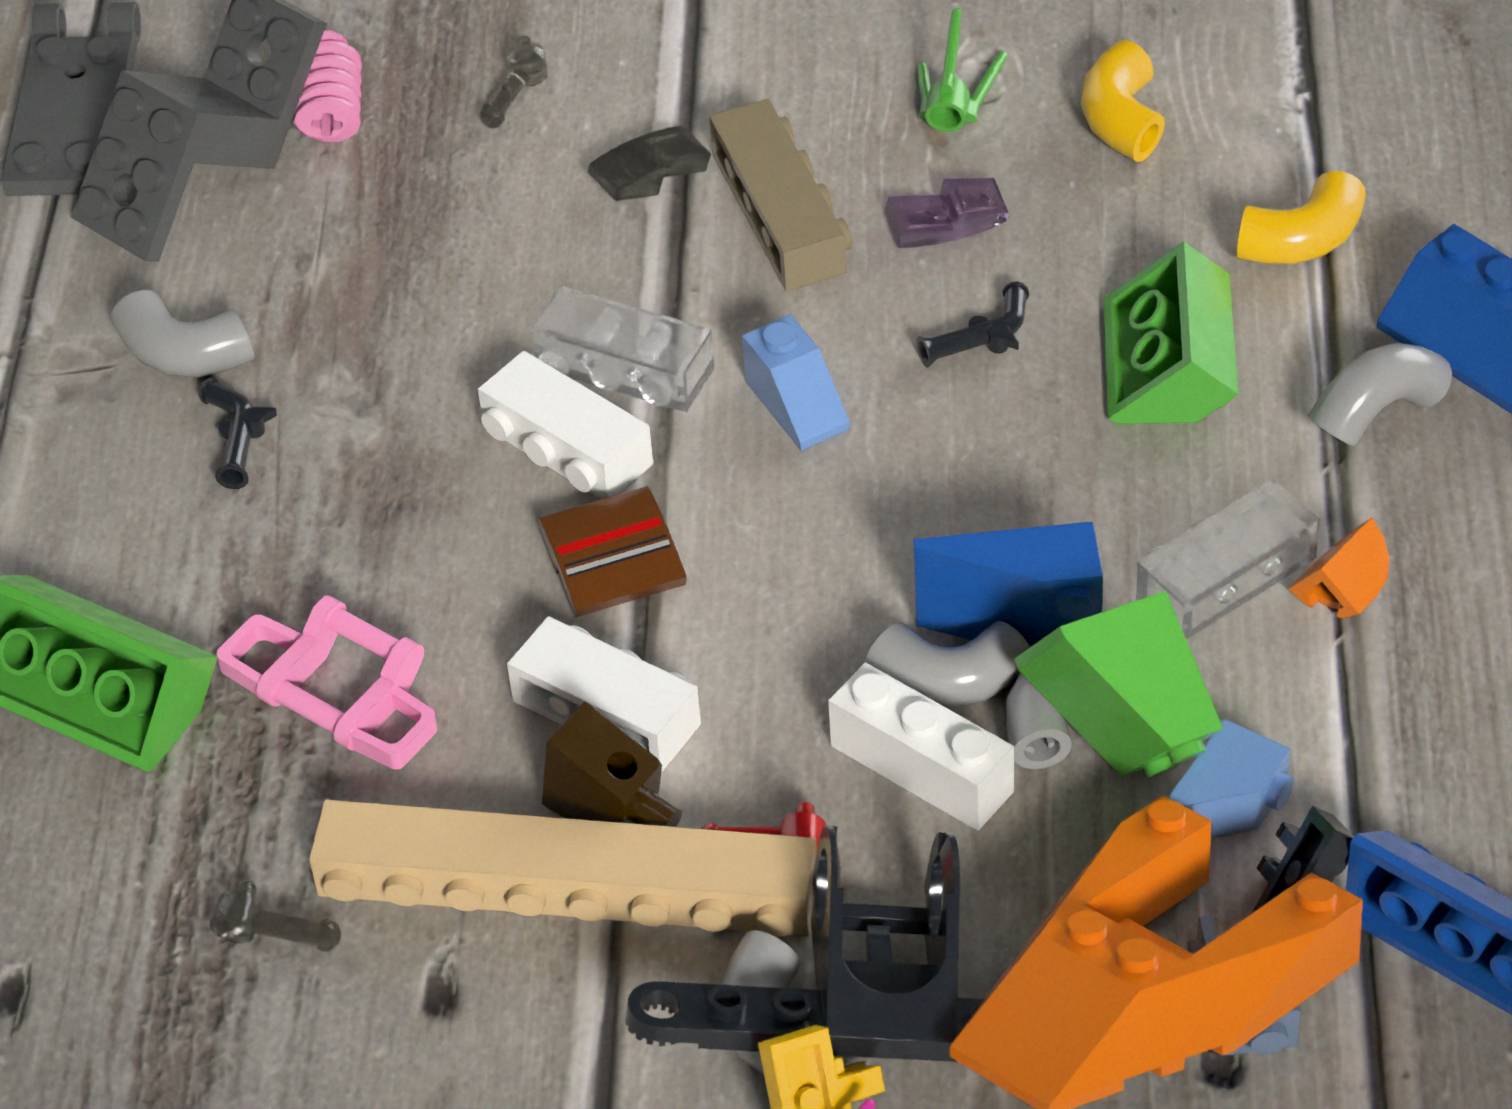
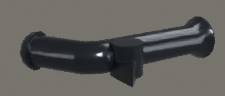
[916,281,1030,368]
[198,378,277,489]

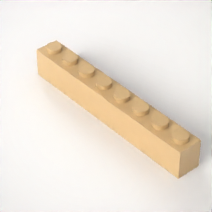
[309,800,817,937]

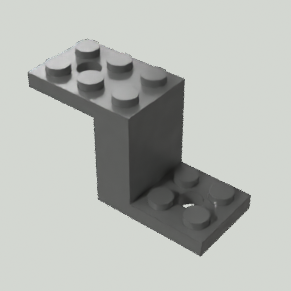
[71,0,327,262]

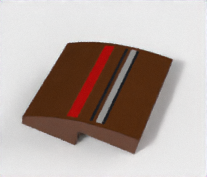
[538,486,687,618]

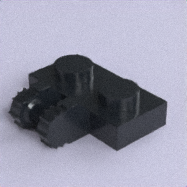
[1251,805,1354,914]

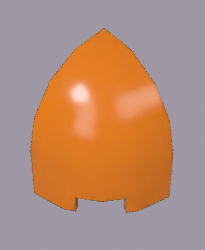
[1288,517,1390,618]

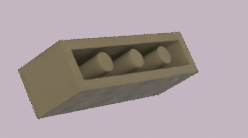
[709,98,852,291]

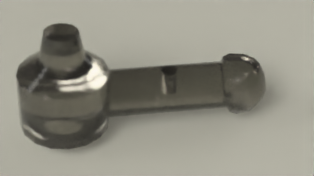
[479,36,548,128]
[209,881,342,952]

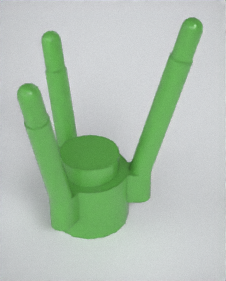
[917,8,1008,132]

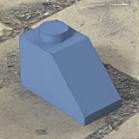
[742,314,850,451]
[1168,719,1294,838]

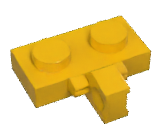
[758,1025,885,1109]

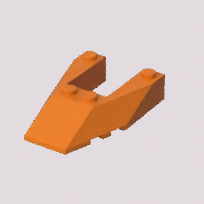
[950,795,1363,1109]

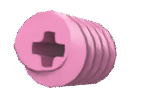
[294,30,362,142]

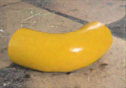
[1081,40,1165,162]
[1237,171,1366,265]

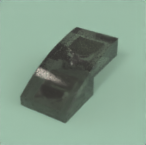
[587,125,711,201]

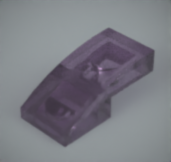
[884,178,1009,248]

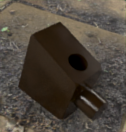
[542,701,682,827]

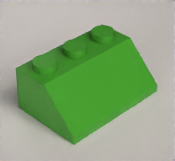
[1103,241,1239,424]

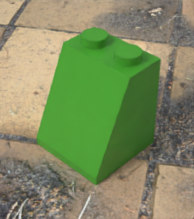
[1014,591,1223,779]

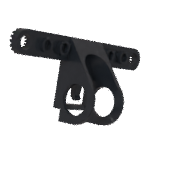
[625,826,985,1062]

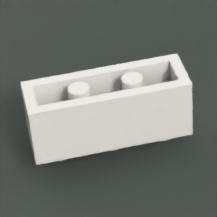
[478,350,653,499]
[507,616,701,773]
[828,662,1014,831]

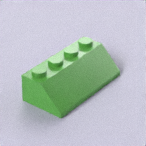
[0,575,218,772]

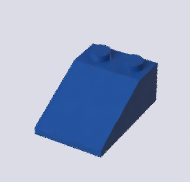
[913,521,1103,647]

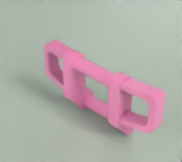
[216,595,438,770]

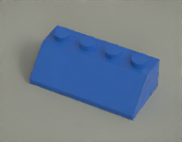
[1377,224,1512,414]
[1346,831,1512,1015]

